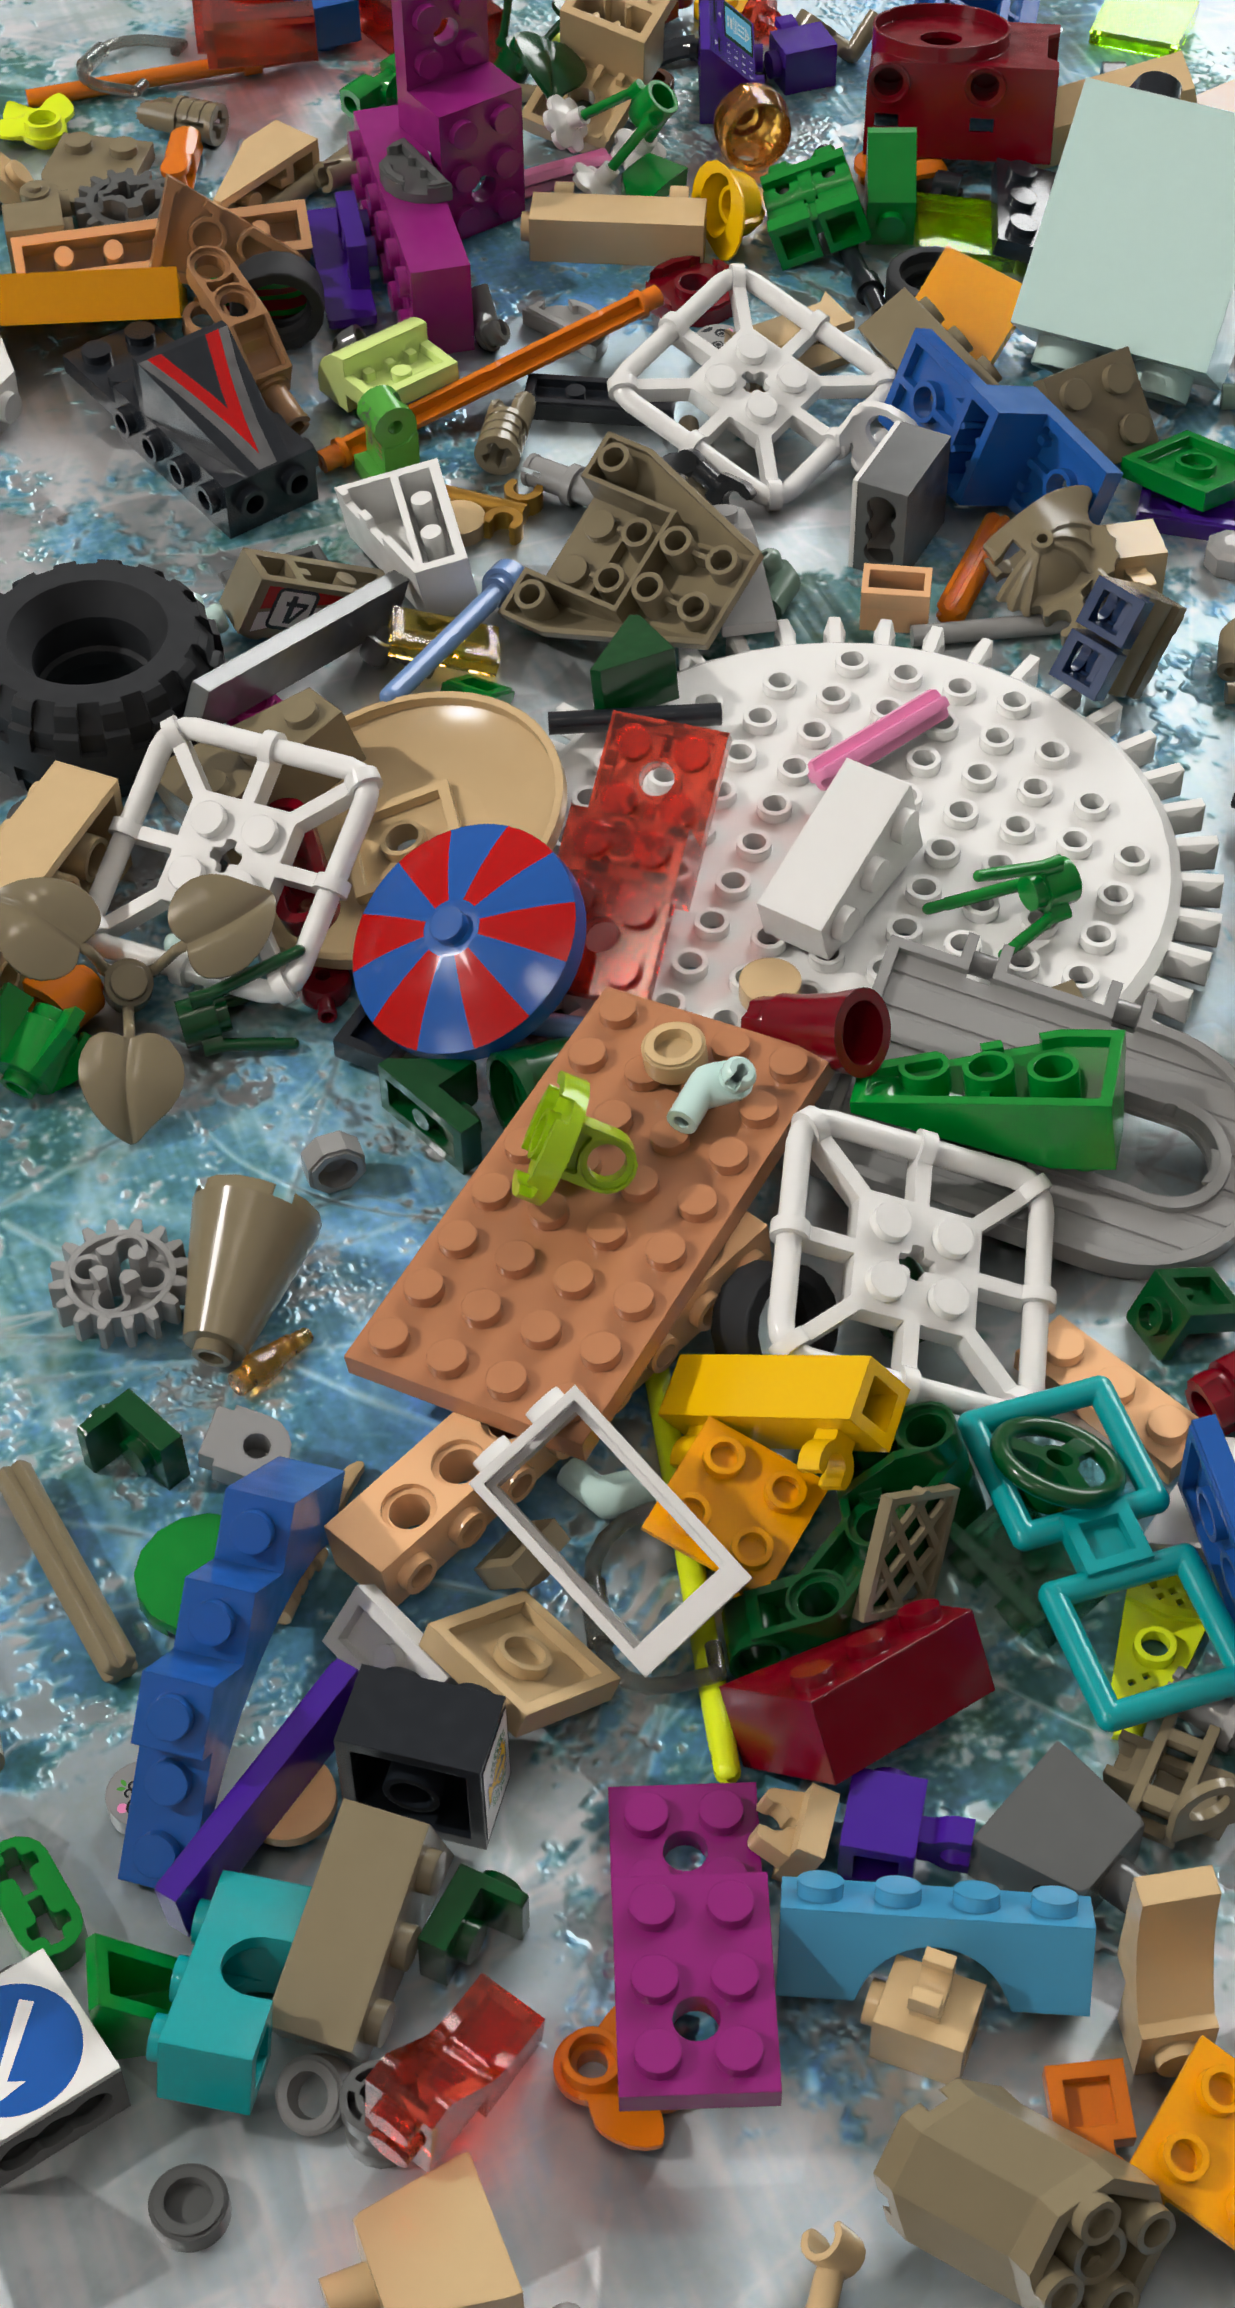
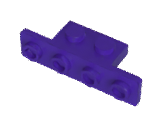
[307,190,378,329]

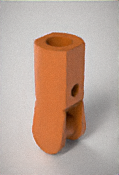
[160,126,203,189]

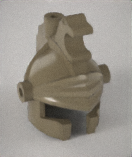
[983,485,1120,646]

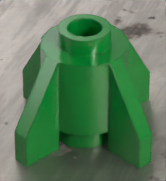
[0,982,92,1099]

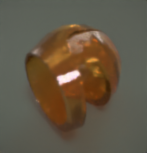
[713,82,792,172]

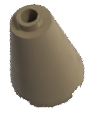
[182,1174,322,1367]

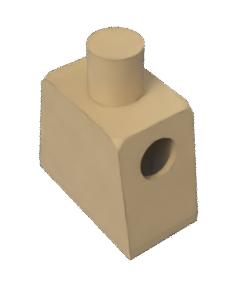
[318,2151,524,2308]

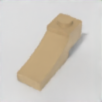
[1117,1865,1222,2077]

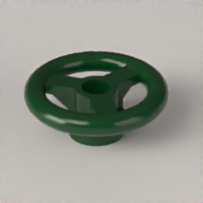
[990,1416,1126,1515]

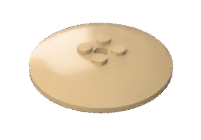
[228,691,567,970]

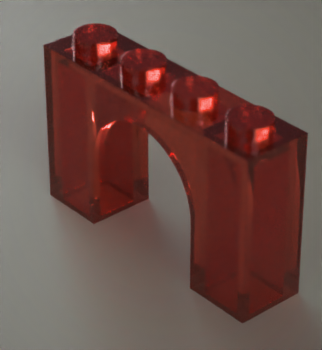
[192,0,319,70]

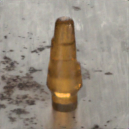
[228,1328,314,1396]

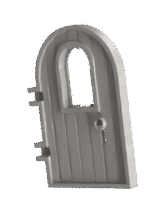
[809,932,1235,1280]

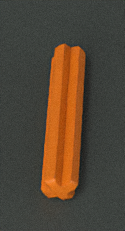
[936,512,1011,622]

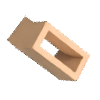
[859,563,933,633]

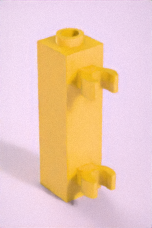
[658,1354,910,1491]

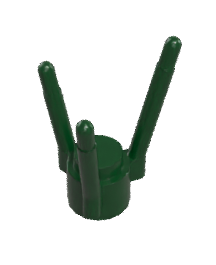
[174,945,306,1057]

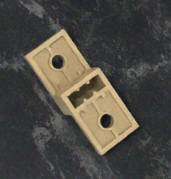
[522,0,678,153]

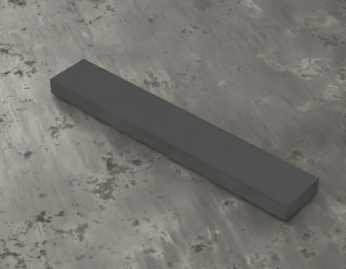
[183,570,410,724]

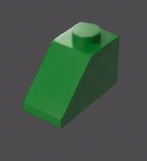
[864,127,917,245]

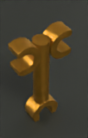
[445,478,543,546]

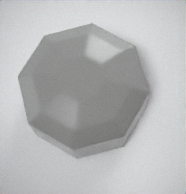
[1203,529,1235,581]
[301,1131,366,1193]

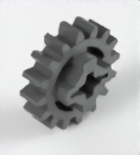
[74,168,166,229]

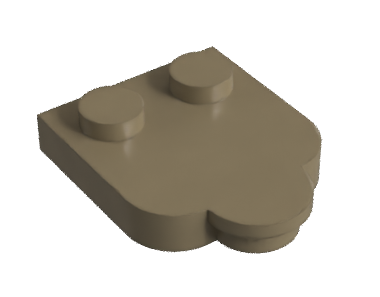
[41,131,155,216]

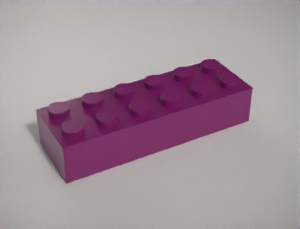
[347,105,475,354]

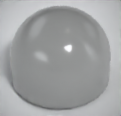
[275,2053,352,2136]

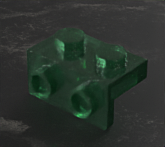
[947,1504,1108,1649]

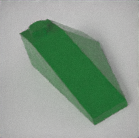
[849,1029,1126,1172]

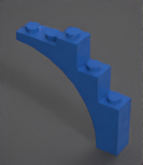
[118,1456,345,1888]

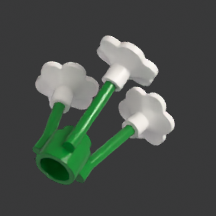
[543,79,678,195]

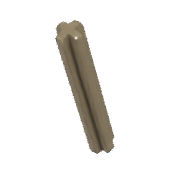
[0,1460,138,1684]

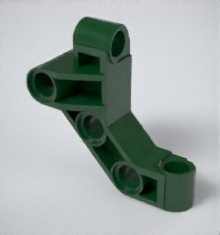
[721,1401,986,1679]

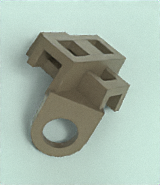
[1103,1713,1235,1849]

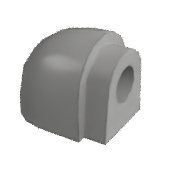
[198,1405,292,1486]

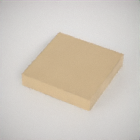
[418,1590,621,1738]

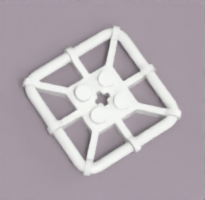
[607,263,897,511]
[86,715,383,1006]
[767,1105,1057,1415]

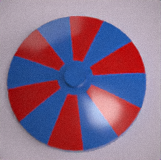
[353,824,587,1061]

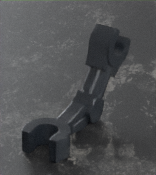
[662,448,757,506]

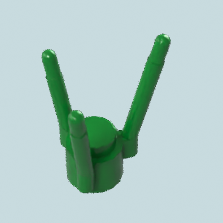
[922,854,1082,957]

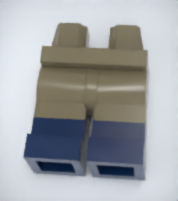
[1049,575,1187,701]

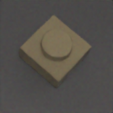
[474,1518,571,1590]

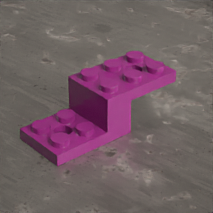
[391,0,525,240]
[608,1782,782,2112]

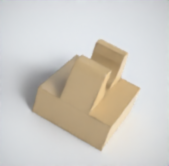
[747,1783,840,1882]

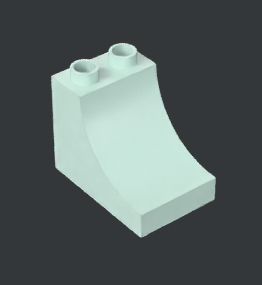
[1010,77,1235,406]

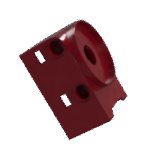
[863,3,1061,165]

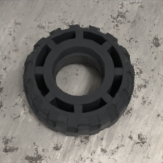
[0,559,225,798]

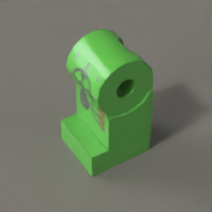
[354,385,420,480]

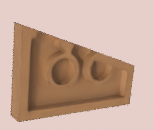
[149,173,305,285]

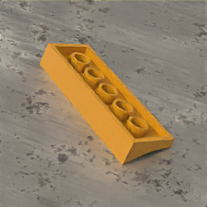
[0,266,188,326]

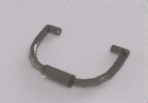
[76,34,188,98]
[582,1500,727,1696]

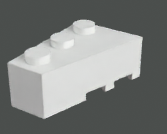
[334,458,478,622]
[756,758,923,961]

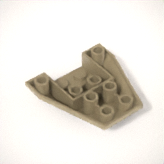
[497,431,764,650]

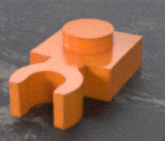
[1042,2058,1137,2161]

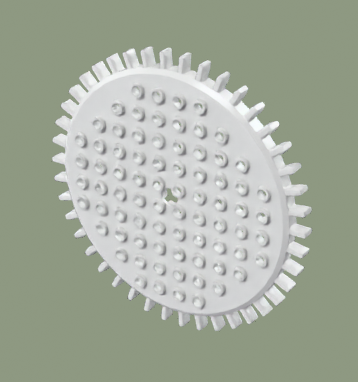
[547,617,1224,1110]

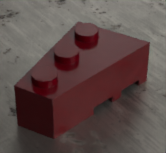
[719,1598,995,1785]

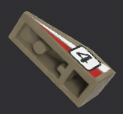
[219,547,385,640]

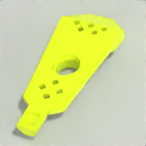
[1111,1575,1206,1740]

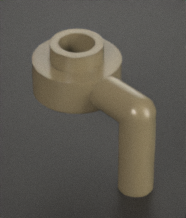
[795,8,878,63]

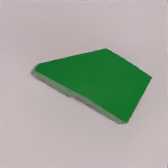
[621,152,688,197]

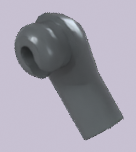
[472,284,510,352]

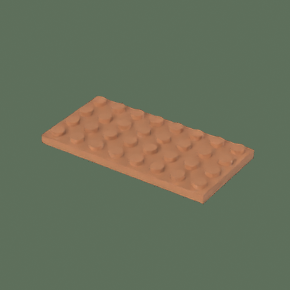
[344,986,835,1461]

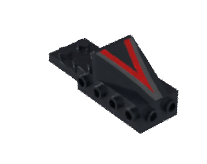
[62,319,319,539]

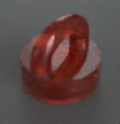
[742,0,782,41]

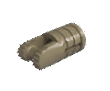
[135,95,229,146]
[474,391,536,475]

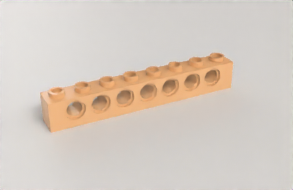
[324,1211,772,1607]

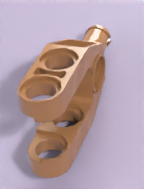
[182,245,311,435]

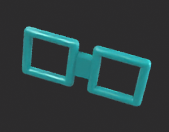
[957,1375,1235,1732]

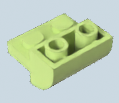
[318,317,459,412]

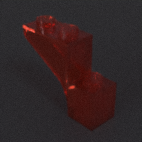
[365,1973,545,2172]

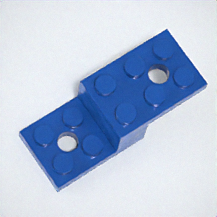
[878,328,1124,525]

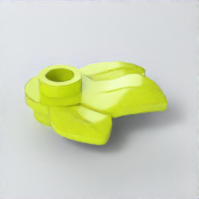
[0,93,74,150]

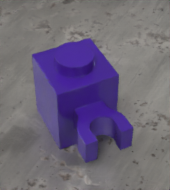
[764,14,838,96]
[837,1767,976,1882]

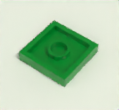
[1120,430,1235,512]

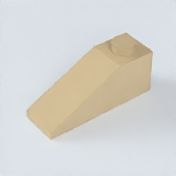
[213,120,320,209]

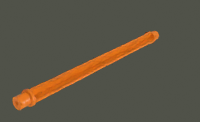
[317,285,664,473]

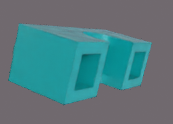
[146,1870,312,2116]

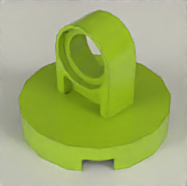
[512,1070,638,1206]

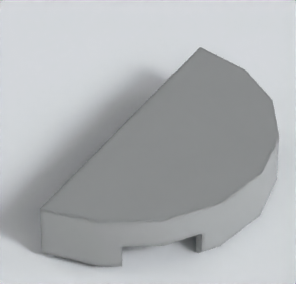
[522,299,609,362]

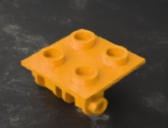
[641,1416,828,1599]
[1129,2035,1235,2251]

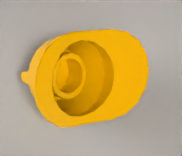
[691,160,765,261]

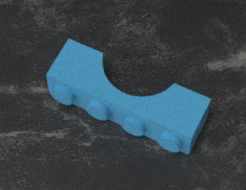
[776,1870,1096,2017]

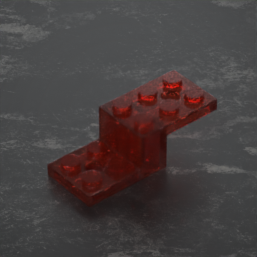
[558,710,732,1001]

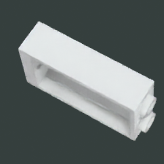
[468,1385,753,1678]

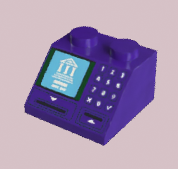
[698,0,765,124]

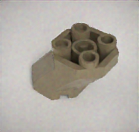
[873,2078,1176,2308]

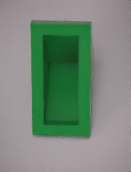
[85,1933,177,2060]

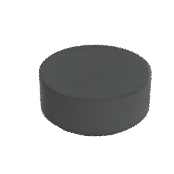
[148,2163,232,2253]

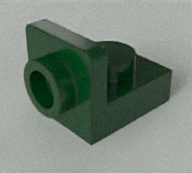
[1126,1267,1235,1360]
[76,1388,190,1491]
[417,1863,530,1986]

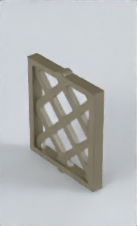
[852,1483,960,1623]

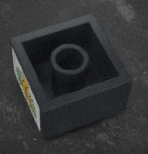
[334,1664,511,1850]

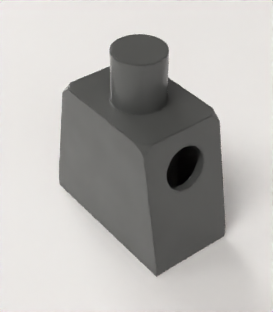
[968,1740,1149,1914]

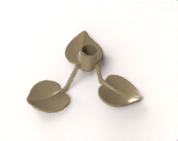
[0,874,276,1145]

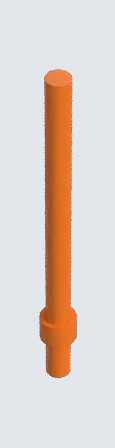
[25,44,297,108]

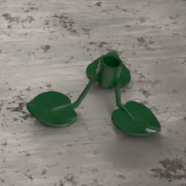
[493,0,587,99]

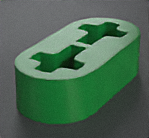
[0,1836,88,1972]

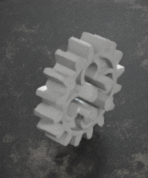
[48,1219,188,1349]

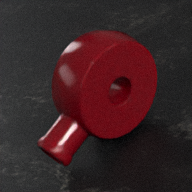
[298,966,353,1023]

